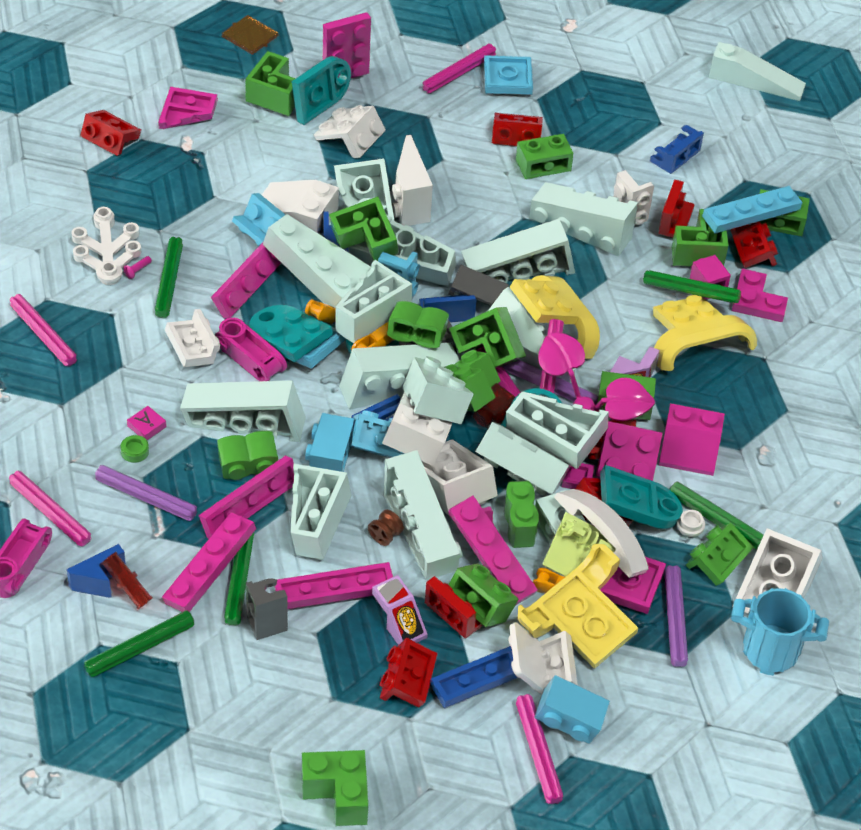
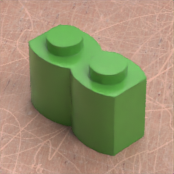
[387,301,449,348]
[217,431,278,480]
[504,481,539,548]

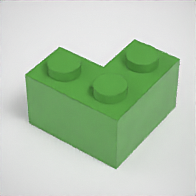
[245,51,296,116]
[329,196,399,261]
[671,209,728,266]
[449,307,526,368]
[444,350,501,412]
[302,750,368,826]

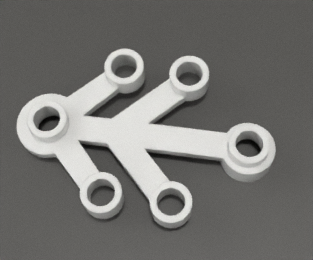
[71,207,141,285]

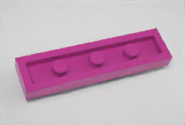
[211,241,281,318]
[199,456,294,539]
[448,496,538,606]
[162,512,256,612]
[274,562,393,609]

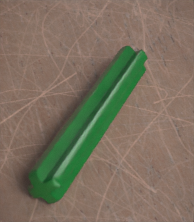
[155,237,183,318]
[643,270,741,304]
[670,481,764,550]
[224,532,254,626]
[84,611,194,677]

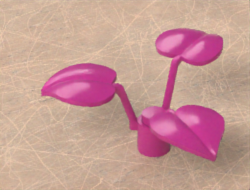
[538,333,655,421]

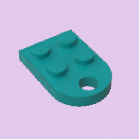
[292,56,351,125]
[249,305,333,362]
[600,465,683,529]

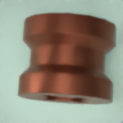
[368,509,404,546]

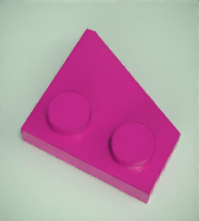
[158,86,218,129]

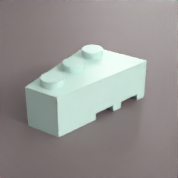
[336,260,412,343]
[403,356,473,424]
[506,391,609,469]
[475,422,571,497]
[291,464,352,560]

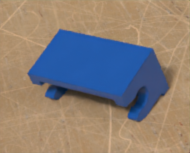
[650,125,704,174]

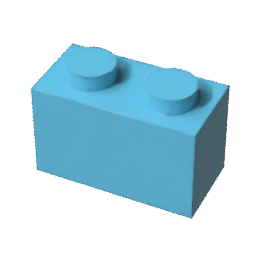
[305,413,355,472]
[534,675,610,744]

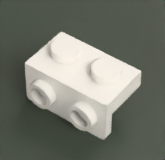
[613,170,654,226]
[165,309,220,367]

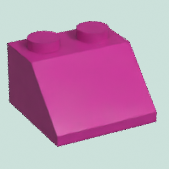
[659,403,725,476]

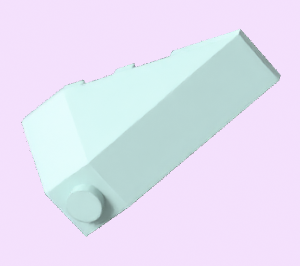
[709,42,806,101]
[334,159,394,220]
[488,287,575,383]

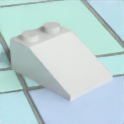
[392,135,433,226]
[262,180,339,235]
[382,391,452,466]
[422,440,498,515]
[732,528,823,614]

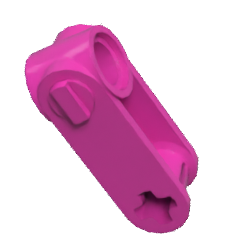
[215,317,287,382]
[0,518,52,598]

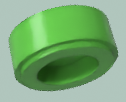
[120,435,149,463]

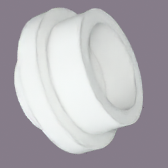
[676,510,705,537]

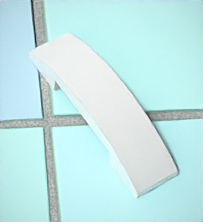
[554,489,649,578]

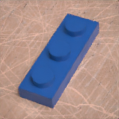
[430,646,518,708]

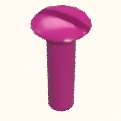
[123,256,152,279]

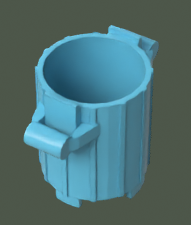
[731,588,829,676]

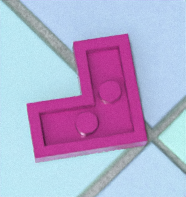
[732,269,788,322]

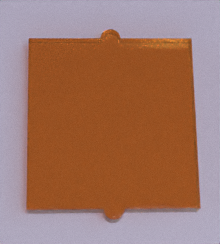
[222,15,278,55]

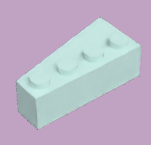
[529,182,638,257]
[263,214,371,308]
[348,214,456,287]
[461,219,575,283]
[339,342,460,410]
[180,381,306,442]
[383,450,462,580]

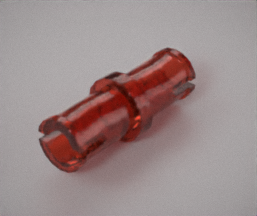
[101,551,153,609]

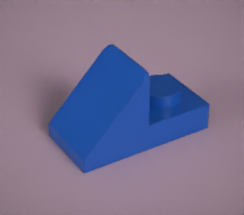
[66,544,126,598]

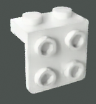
[314,105,386,158]
[509,622,578,695]

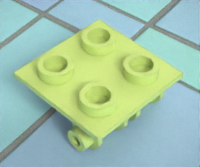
[542,512,616,577]

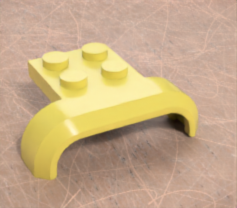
[510,275,600,359]
[653,295,757,371]
[518,544,638,669]

